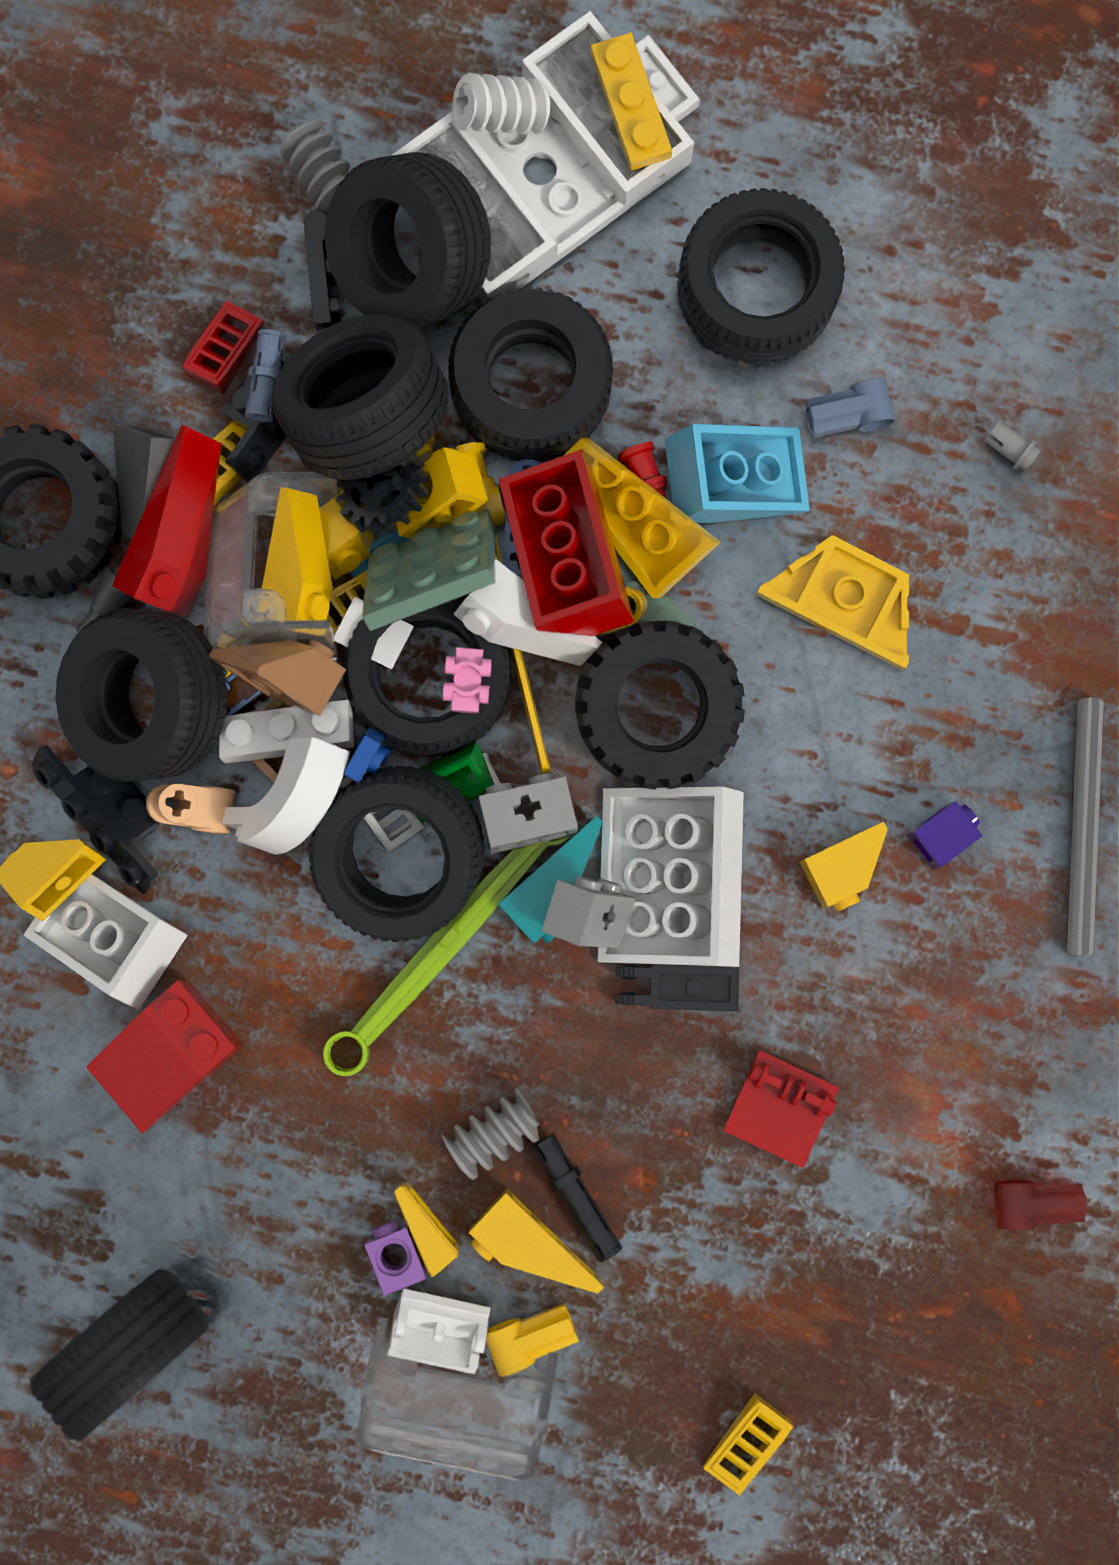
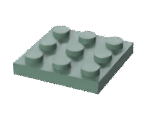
[362,509,495,631]

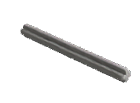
[1067,697,1104,956]

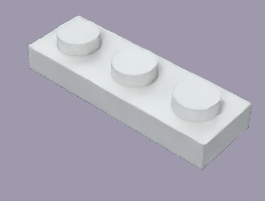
[219,700,354,764]

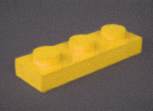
[590,32,672,171]

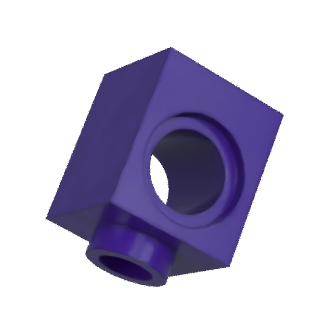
[907,801,983,869]

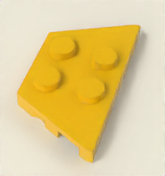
[756,535,909,671]

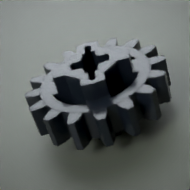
[335,454,430,536]

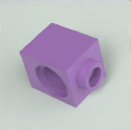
[365,1220,428,1296]

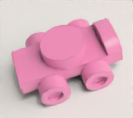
[443,648,492,713]

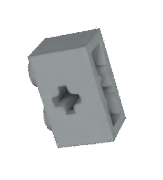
[478,773,578,854]
[542,875,636,949]

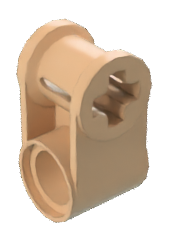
[146,784,236,834]

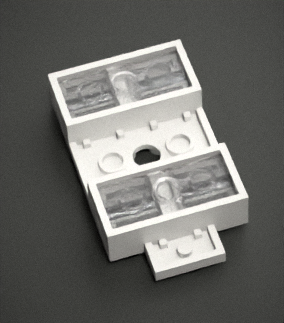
[392,11,700,303]

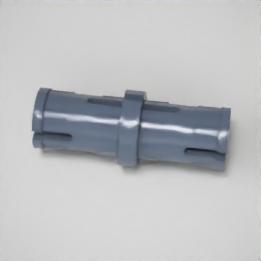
[245,329,286,422]

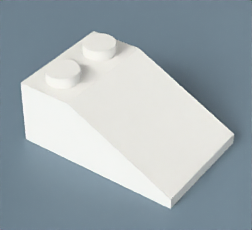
[23,874,188,1010]

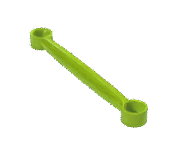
[323,808,570,1076]

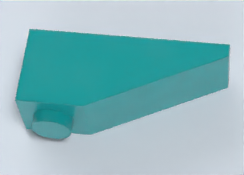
[499,816,603,945]

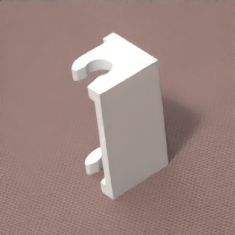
[387,1288,490,1374]

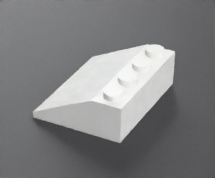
[598,787,744,967]

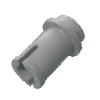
[983,420,1042,472]

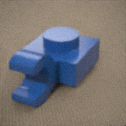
[343,728,392,782]

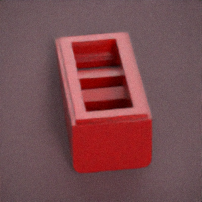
[182,300,265,395]

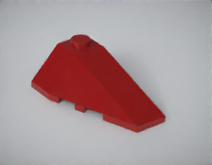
[112,424,221,618]

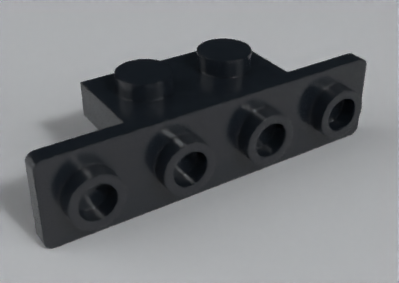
[221,325,328,484]
[32,744,161,894]

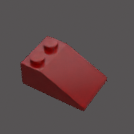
[86,980,244,1134]

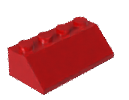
[499,450,634,636]

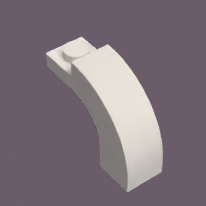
[221,737,350,854]

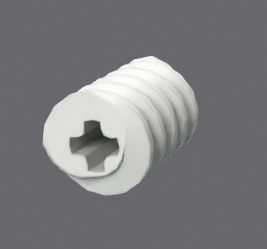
[452,73,550,135]

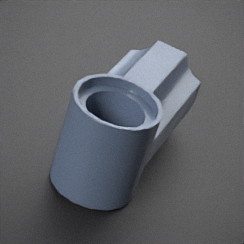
[805,378,896,438]

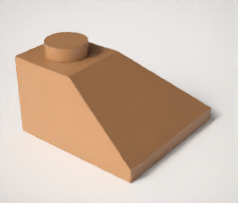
[209,640,346,716]

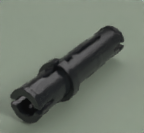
[530,1133,623,1263]

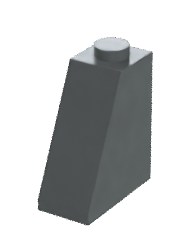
[113,425,176,539]

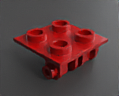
[723,1050,839,1168]

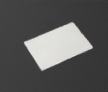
[332,597,414,669]

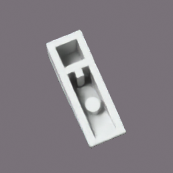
[453,560,602,666]

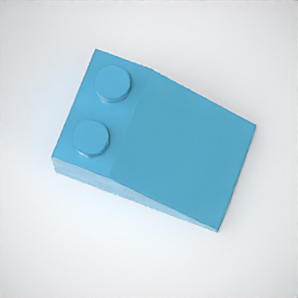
[665,424,810,523]

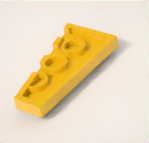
[563,438,721,599]

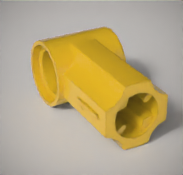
[486,1303,579,1377]

